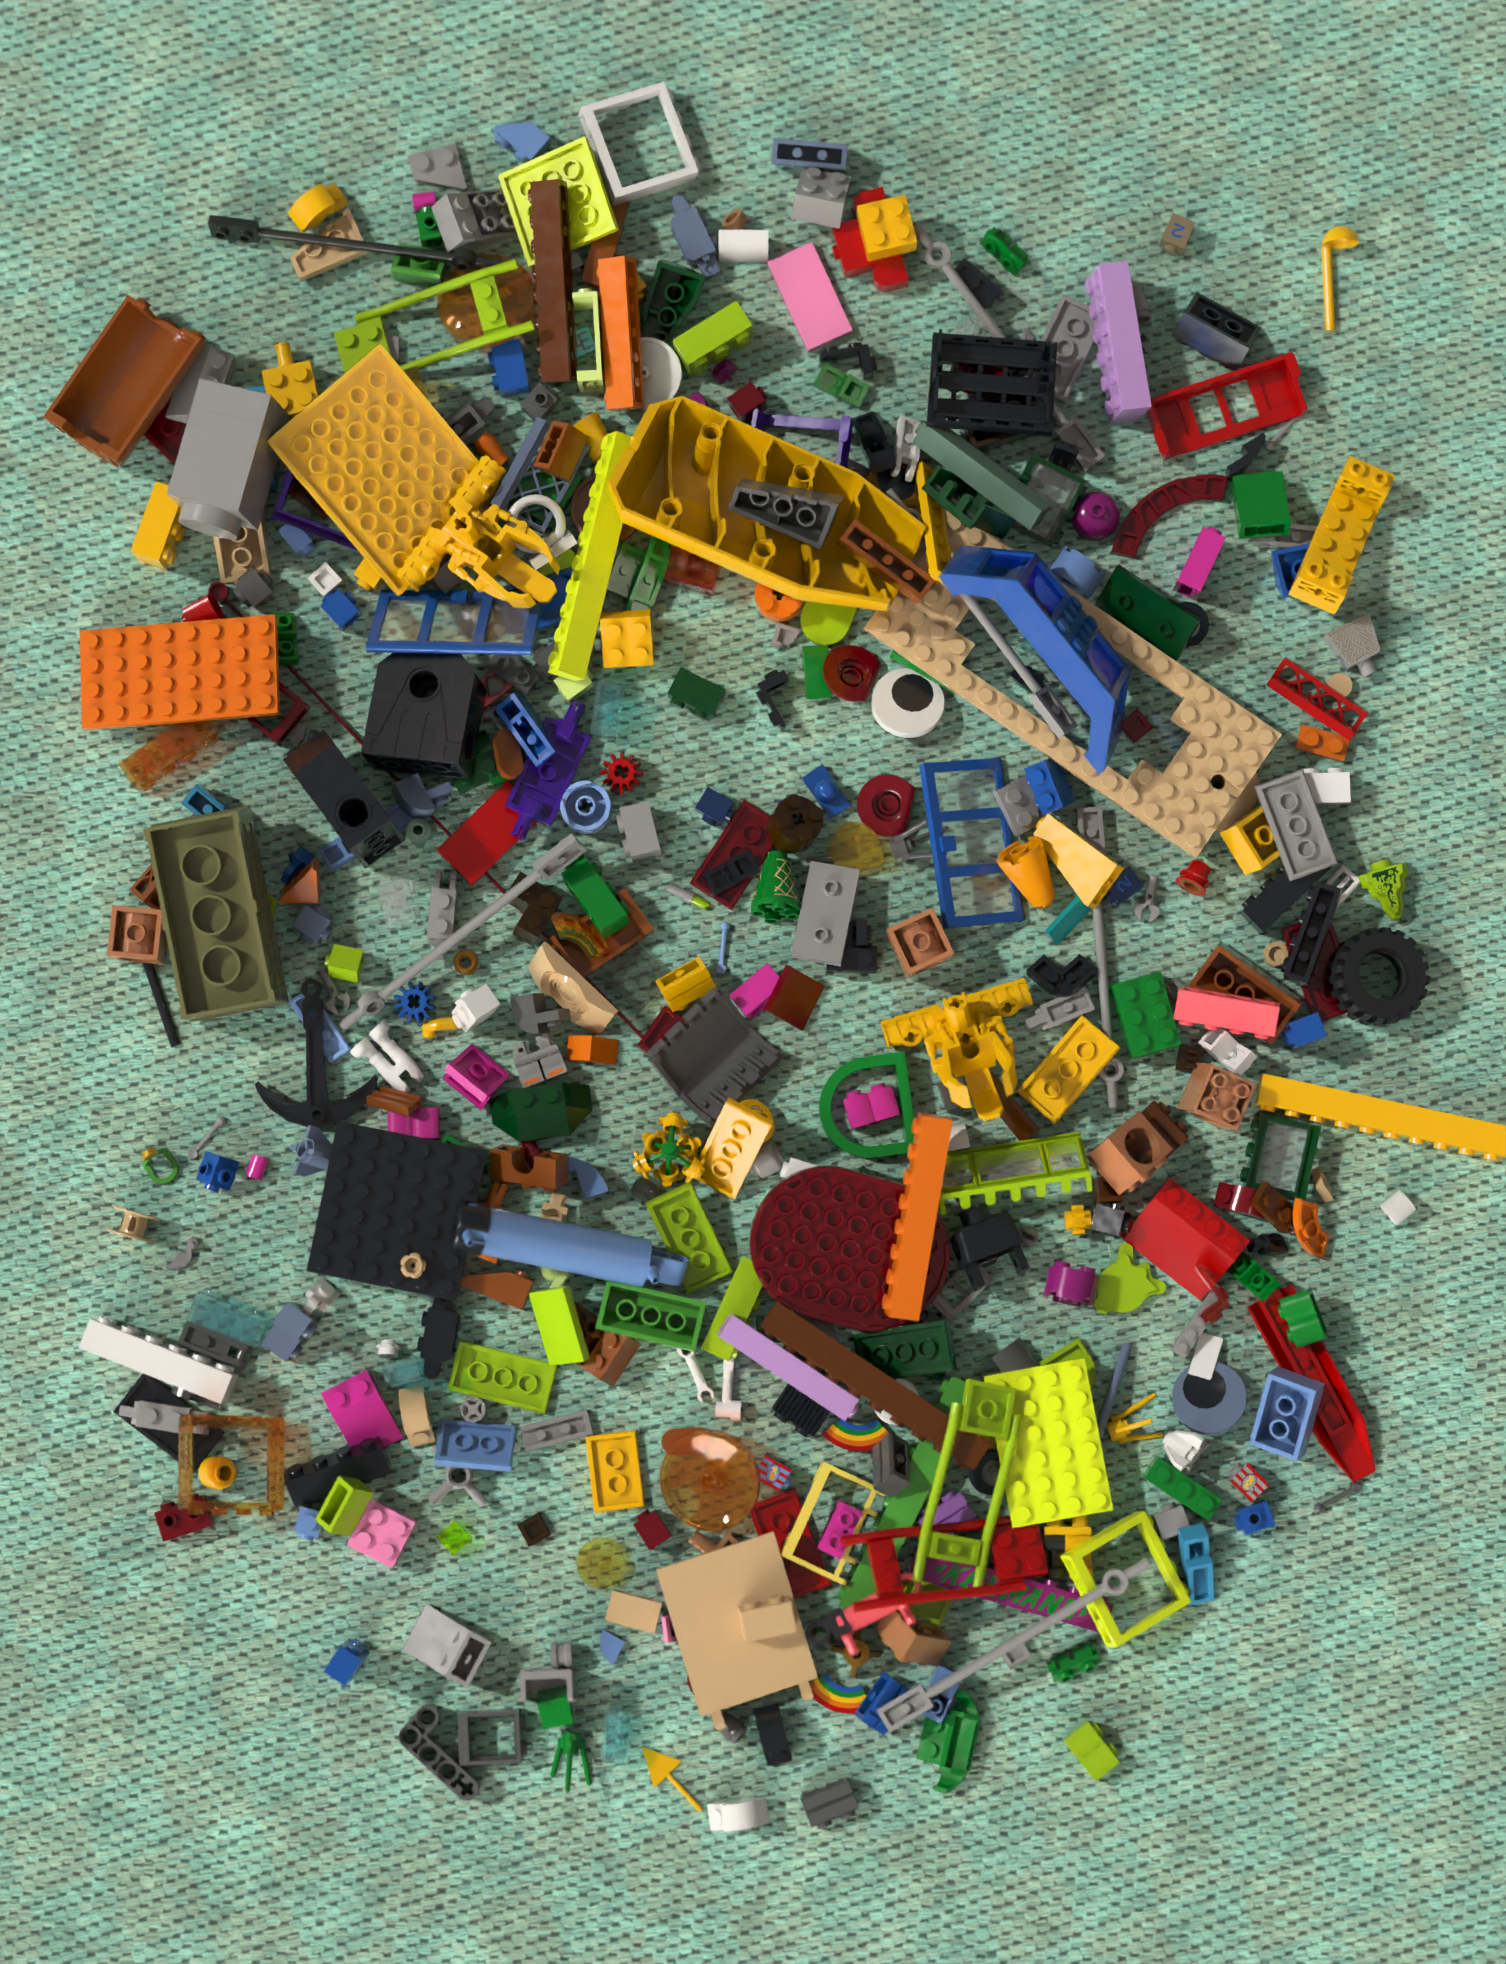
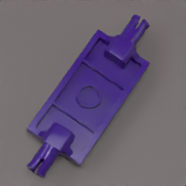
[505,700,591,841]

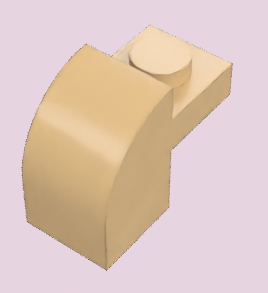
[398,1384,435,1447]

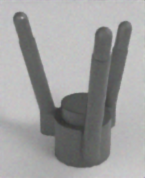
[889,820,948,862]

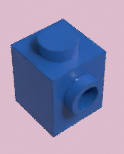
[320,589,361,631]

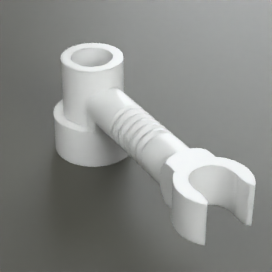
[676,1346,714,1403]
[715,1357,742,1421]

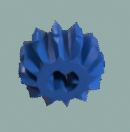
[394,981,436,1024]

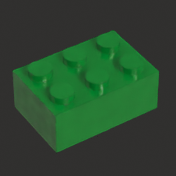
[1110,971,1182,1060]

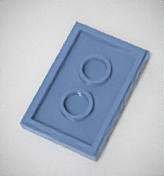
[434,1419,517,1472]

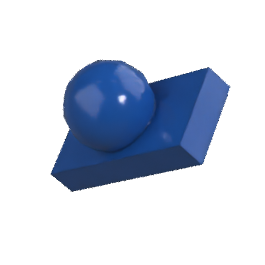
[802,764,851,820]

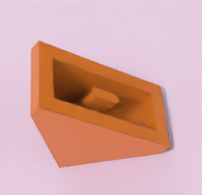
[279,857,321,903]
[566,1035,618,1065]

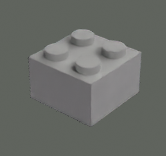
[791,167,851,229]
[616,801,662,863]

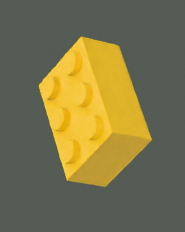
[130,481,185,571]

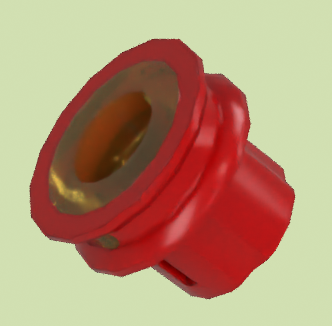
[1176,860,1211,896]

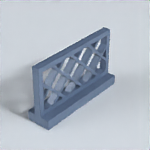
[490,416,590,534]

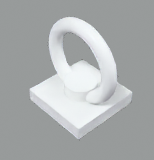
[506,494,577,570]

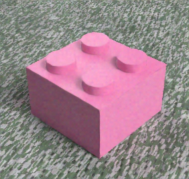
[347,1498,418,1568]

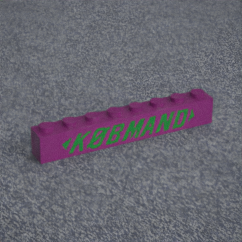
[907,1545,1114,1633]

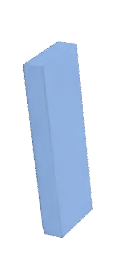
[289,987,352,1064]

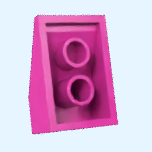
[321,1369,404,1447]

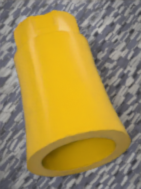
[573,411,608,464]

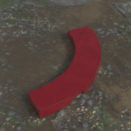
[1111,474,1229,558]

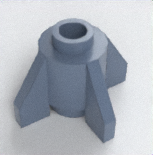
[290,1125,332,1177]

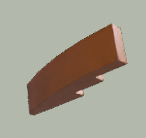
[581,192,631,289]

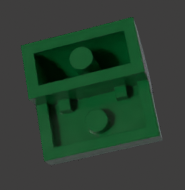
[452,729,500,795]

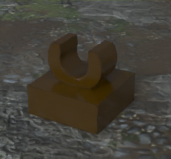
[1175,1045,1204,1073]

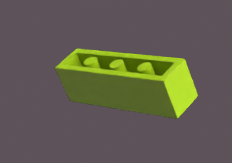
[701,1256,764,1362]

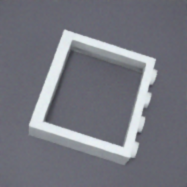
[579,81,700,206]

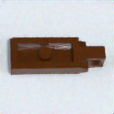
[1250,1181,1296,1235]

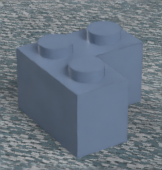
[261,1302,318,1361]

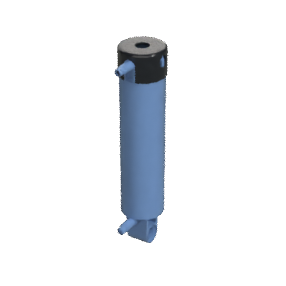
[449,1200,689,1287]

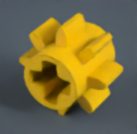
[1064,1205,1091,1235]

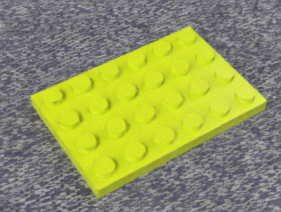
[984,1358,1113,1528]

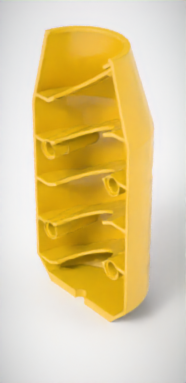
[608,396,926,612]

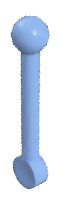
[716,922,730,974]

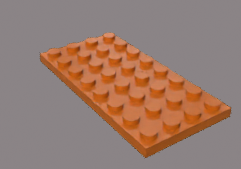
[80,614,280,730]

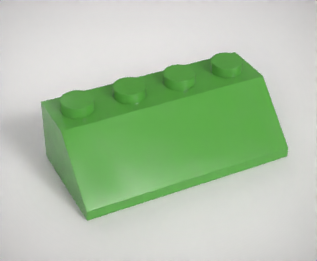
[595,1280,707,1352]

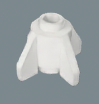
[1162,1429,1210,1475]

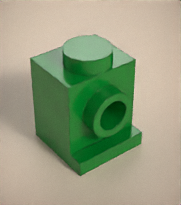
[416,206,444,247]

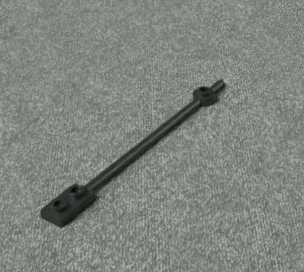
[208,215,503,272]

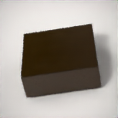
[517,1512,552,1547]

